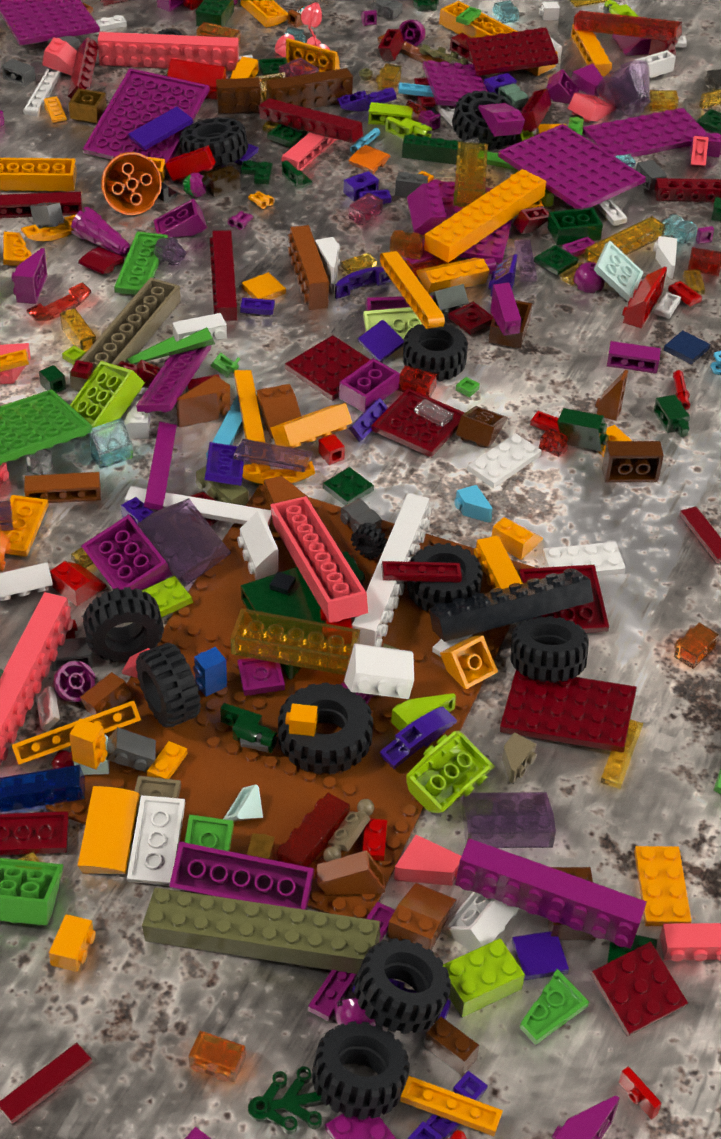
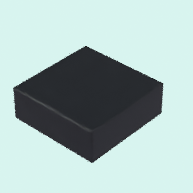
[270,572,296,595]

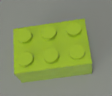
[443,938,525,1018]

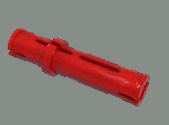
[673,370,690,410]

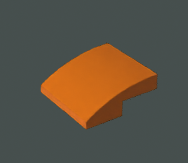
[348,145,391,174]

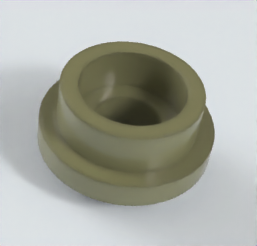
[359,68,373,80]

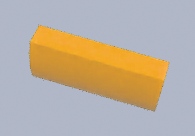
[240,0,288,28]
[286,38,340,73]
[77,786,140,874]

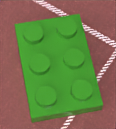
[185,815,234,852]

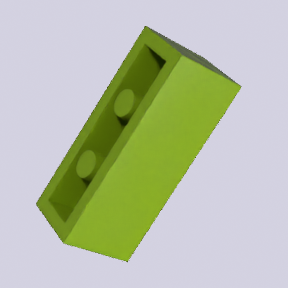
[368,102,413,126]

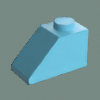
[454,485,493,522]

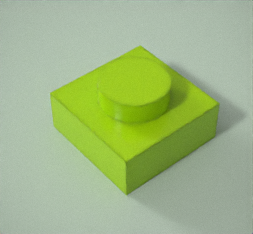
[62,345,86,365]

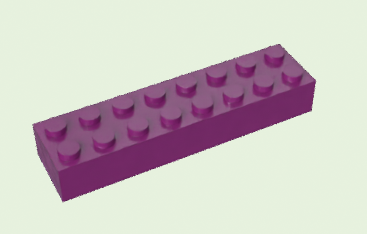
[455,838,646,949]

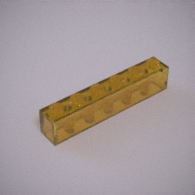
[584,216,665,263]

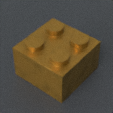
[69,88,107,123]

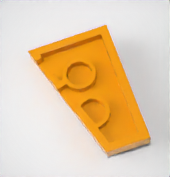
[3,231,31,266]

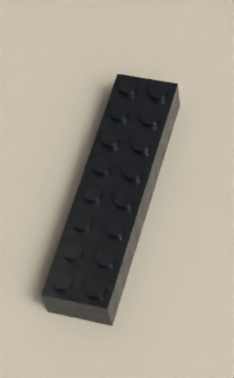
[429,569,594,642]

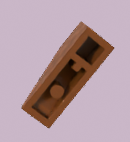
[595,370,628,421]

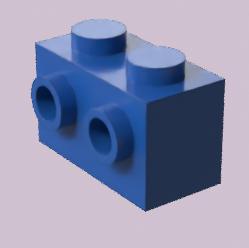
[193,647,227,697]

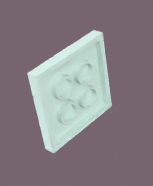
[594,241,644,302]

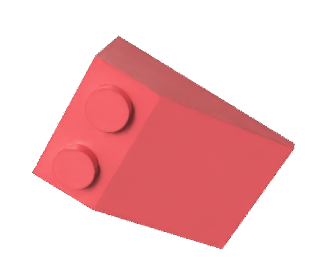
[42,38,77,76]
[568,93,617,123]

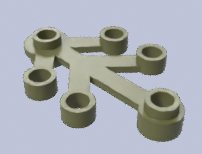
[419,44,469,65]

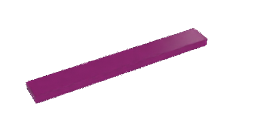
[144,421,177,511]

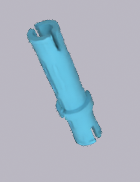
[350,128,381,154]

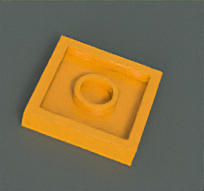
[241,272,286,300]

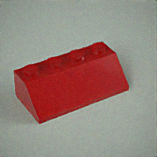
[167,58,226,100]
[622,267,667,329]

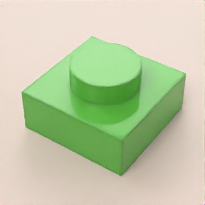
[456,377,480,397]

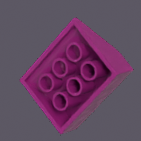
[81,514,173,590]

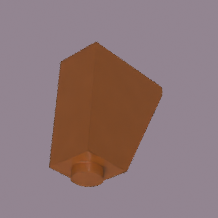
[264,476,313,508]
[315,850,385,895]

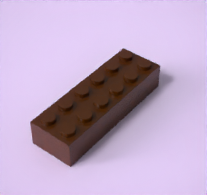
[266,68,353,108]

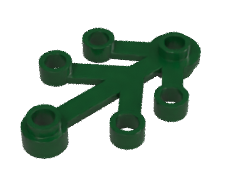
[248,1066,330,1134]

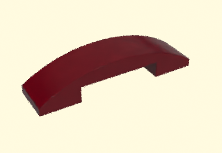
[414,78,436,107]

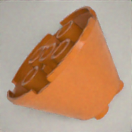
[101,152,162,215]

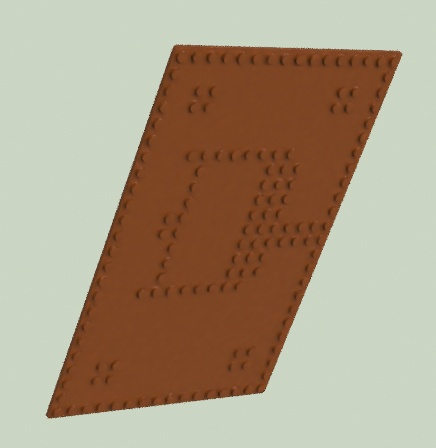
[45,484,535,919]

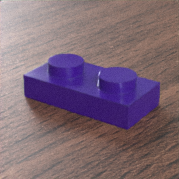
[358,189,391,206]
[240,298,275,315]

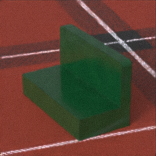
[282,160,312,189]

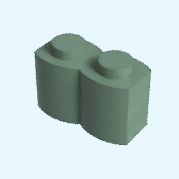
[498,83,528,109]

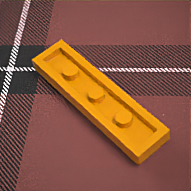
[400,1076,503,1136]

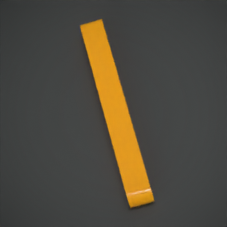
[380,251,445,329]

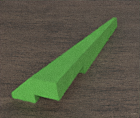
[127,327,215,364]

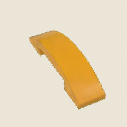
[21,215,76,241]
[242,461,315,484]

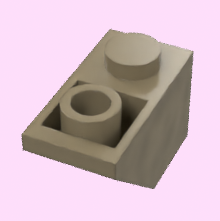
[502,732,537,784]

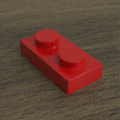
[363,818,387,861]

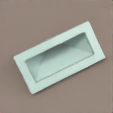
[224,784,263,822]

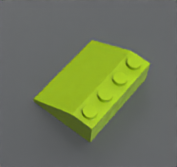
[70,361,145,440]

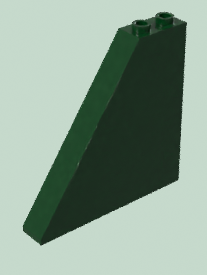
[241,551,365,680]

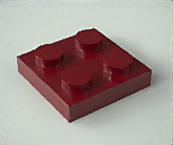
[448,301,493,335]

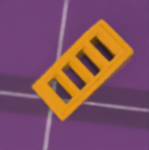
[44,96,67,123]

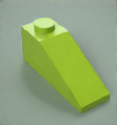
[391,693,456,731]

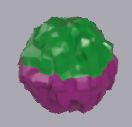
[183,173,206,197]

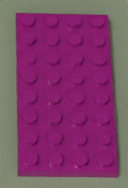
[583,108,707,160]

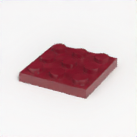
[591,942,688,1037]

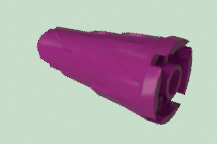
[71,207,130,256]

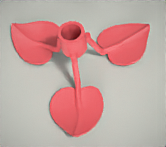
[275,2,330,57]

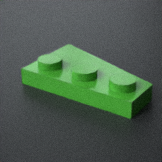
[520,969,589,1045]

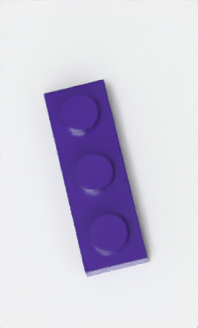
[348,398,388,442]

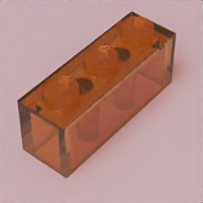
[197,22,241,45]

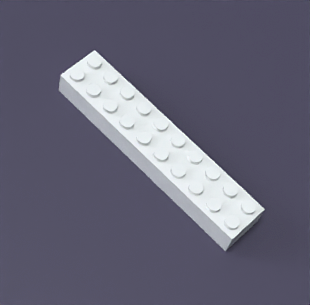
[351,493,432,652]

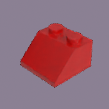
[50,561,107,607]

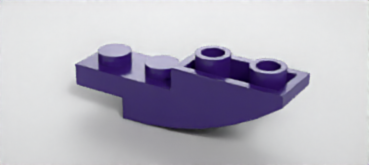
[338,87,397,112]
[380,706,457,769]

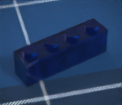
[0,765,85,812]

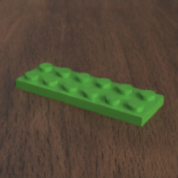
[114,231,168,295]

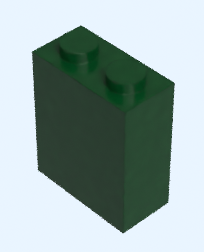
[557,408,609,452]

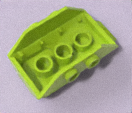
[407,731,495,813]

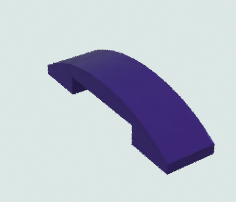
[335,267,392,299]
[407,1071,488,1139]

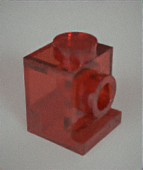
[539,428,568,457]

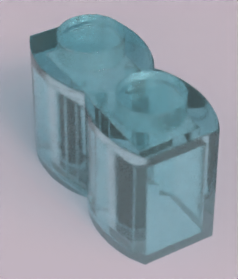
[493,0,519,23]
[660,214,697,244]

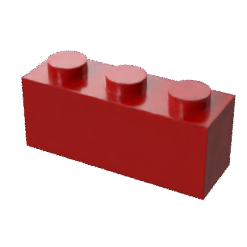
[165,146,216,181]

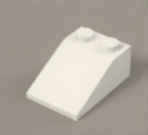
[315,237,340,294]

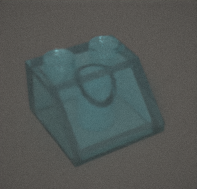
[89,418,133,469]

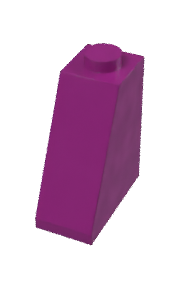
[571,64,605,97]
[490,282,521,336]

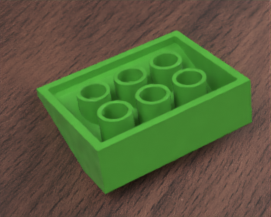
[0,858,63,926]

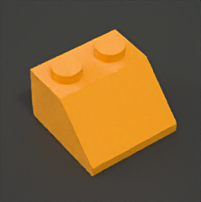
[491,517,543,560]
[440,635,498,689]

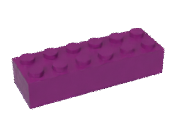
[169,841,315,910]

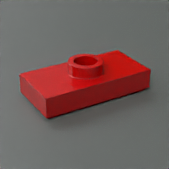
[668,281,702,307]
[530,411,560,436]
[618,1067,661,1120]

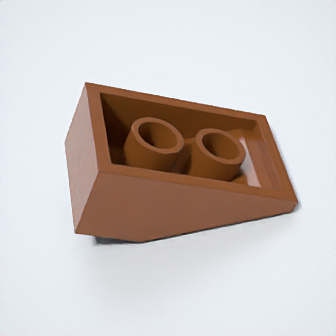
[176,375,230,427]
[256,384,301,439]
[388,883,457,950]

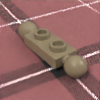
[323,799,374,862]

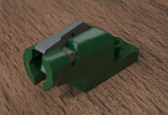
[220,703,278,753]

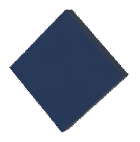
[664,330,710,365]

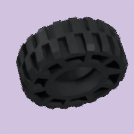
[452,91,516,150]
[179,117,248,168]
[278,683,373,774]

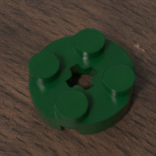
[412,0,439,12]

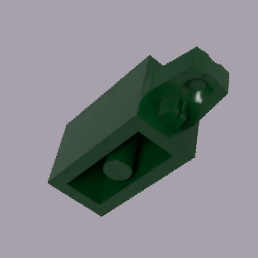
[654,395,690,437]

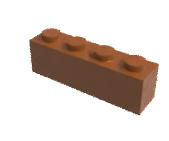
[24,472,101,503]

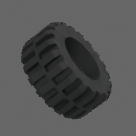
[403,323,468,381]
[407,543,482,612]
[83,587,164,662]
[510,616,589,683]
[136,643,201,728]
[354,938,451,1034]
[311,1021,410,1120]

